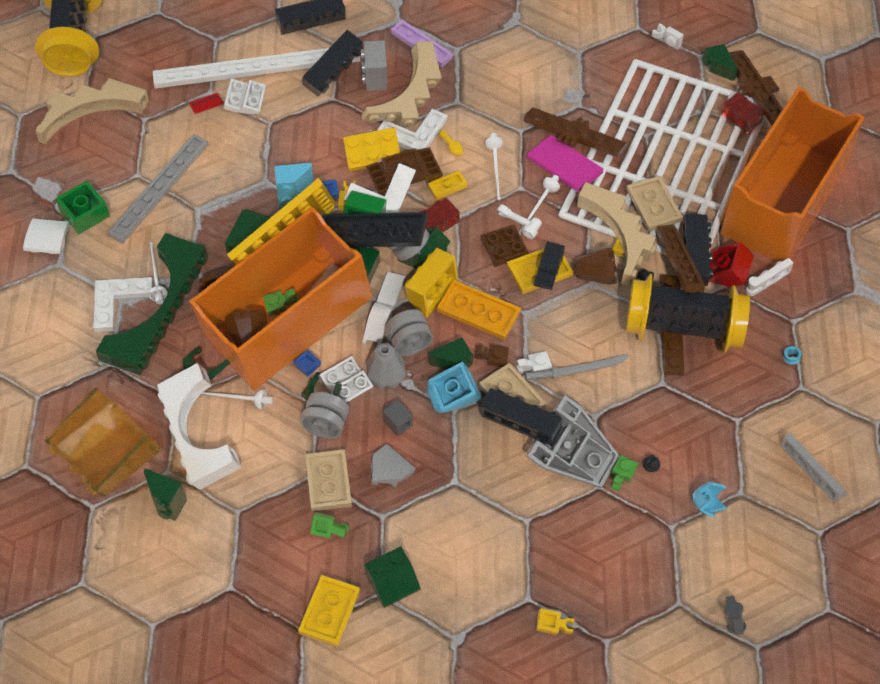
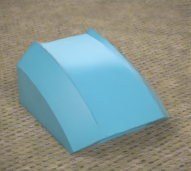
[427,362,482,413]

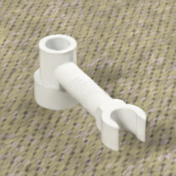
[497,204,542,239]

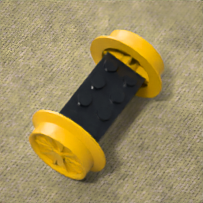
[35,0,102,77]
[626,274,750,354]

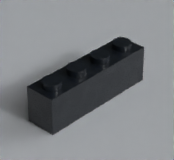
[275,0,346,35]
[302,29,363,97]
[683,214,713,286]
[480,388,562,446]

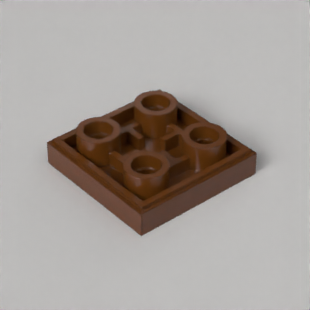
[480,225,529,267]

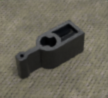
[534,241,565,291]

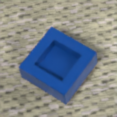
[322,180,339,199]
[293,350,321,377]

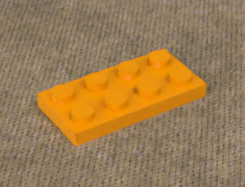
[437,279,521,341]

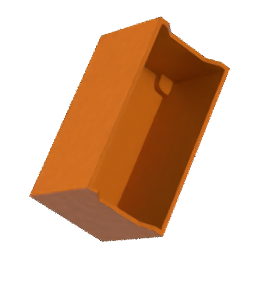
[720,87,865,262]
[189,207,372,391]

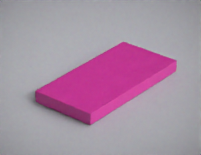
[527,135,603,193]

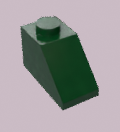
[702,44,738,81]
[428,338,473,370]

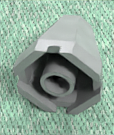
[366,343,406,389]

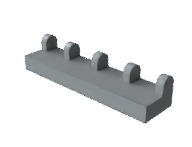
[781,433,848,504]

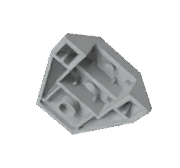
[526,395,620,488]

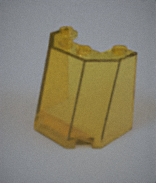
[44,388,162,497]

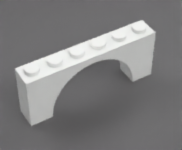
[157,363,242,490]

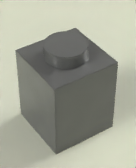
[383,400,413,436]

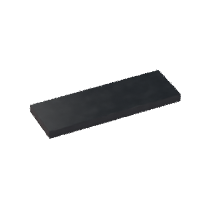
[322,212,428,248]

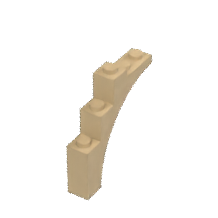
[361,41,442,127]
[36,78,149,145]
[577,182,657,287]

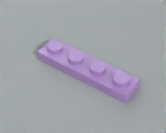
[391,20,453,68]

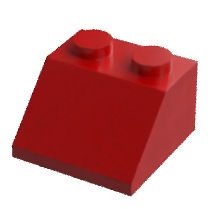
[709,242,754,288]

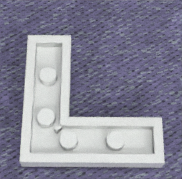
[377,109,448,150]
[344,163,416,213]
[94,277,153,332]

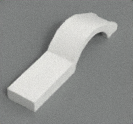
[362,272,405,347]

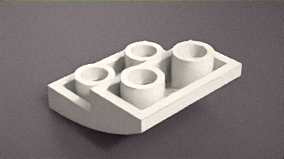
[223,78,266,114]
[23,218,69,254]
[318,356,374,403]

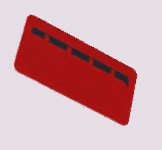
[189,93,224,114]

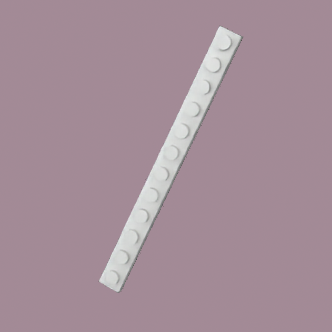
[153,48,360,89]

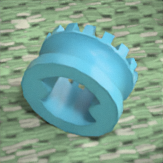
[783,346,802,365]

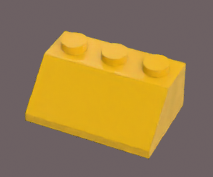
[405,248,458,318]

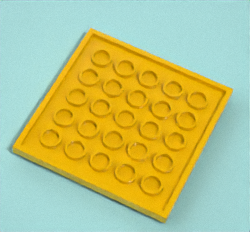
[227,178,336,264]

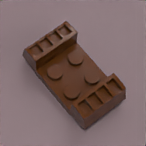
[366,147,443,196]

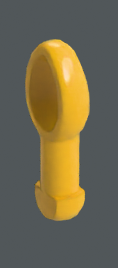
[439,130,464,156]

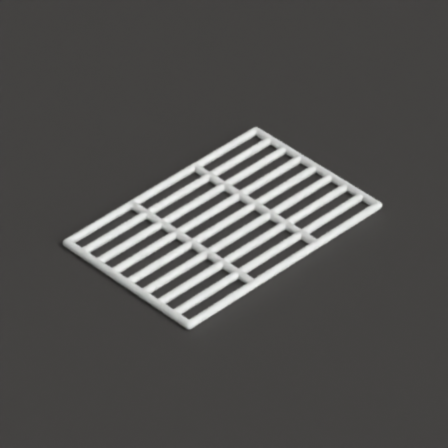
[558,59,765,256]

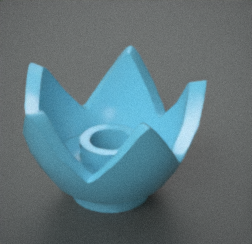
[693,481,727,518]

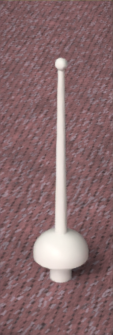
[485,133,503,200]
[519,175,560,235]
[149,242,168,304]
[202,390,273,410]

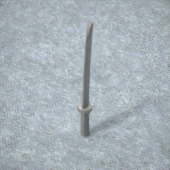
[525,354,629,380]

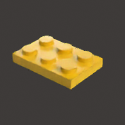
[343,127,400,172]
[507,248,573,294]
[298,575,361,647]

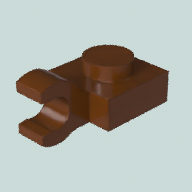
[475,345,509,367]

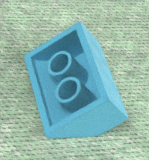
[275,163,313,210]

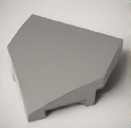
[370,444,416,487]

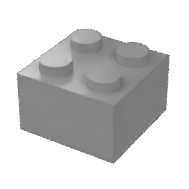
[361,41,387,91]

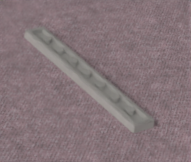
[107,134,209,244]

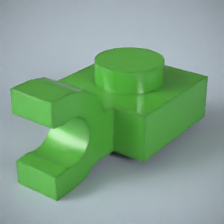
[263,288,299,315]
[611,455,639,492]
[310,512,349,539]

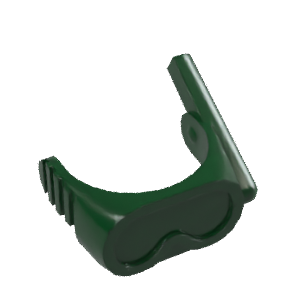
[182,347,230,380]
[301,372,342,400]

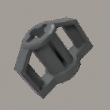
[724,596,746,635]

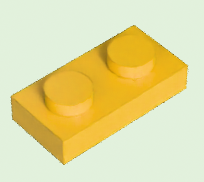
[427,170,468,200]

